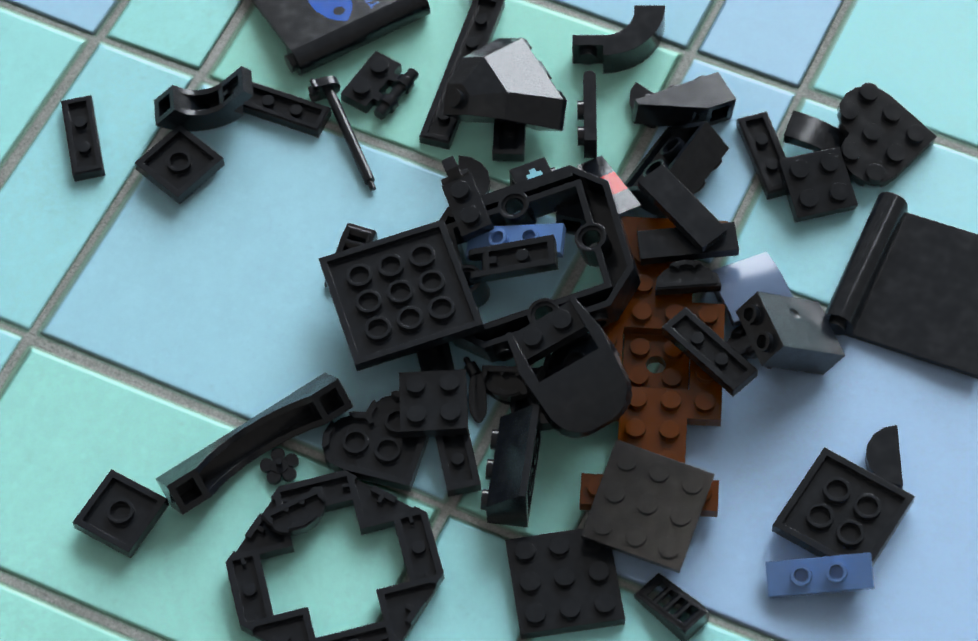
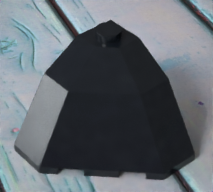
[443,38,567,131]

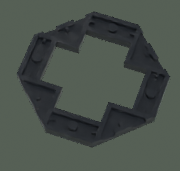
[225,470,444,641]

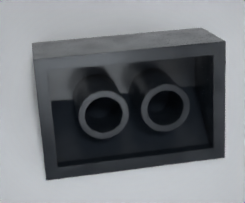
[624,121,729,217]
[481,404,541,528]

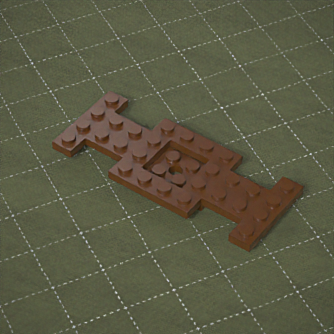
[580,216,728,517]

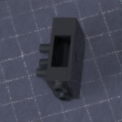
[736,291,845,375]

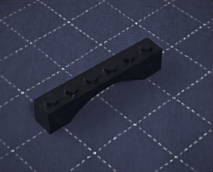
[156,373,353,515]

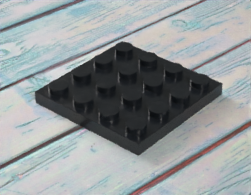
[319,219,484,371]

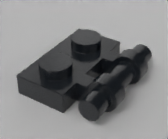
[341,51,419,120]

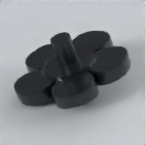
[260,448,299,485]

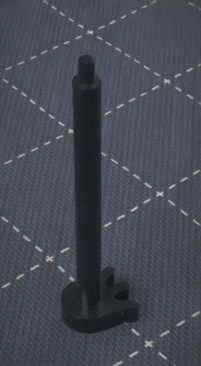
[308,76,376,191]

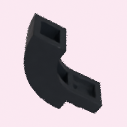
[572,5,665,74]
[154,66,253,131]

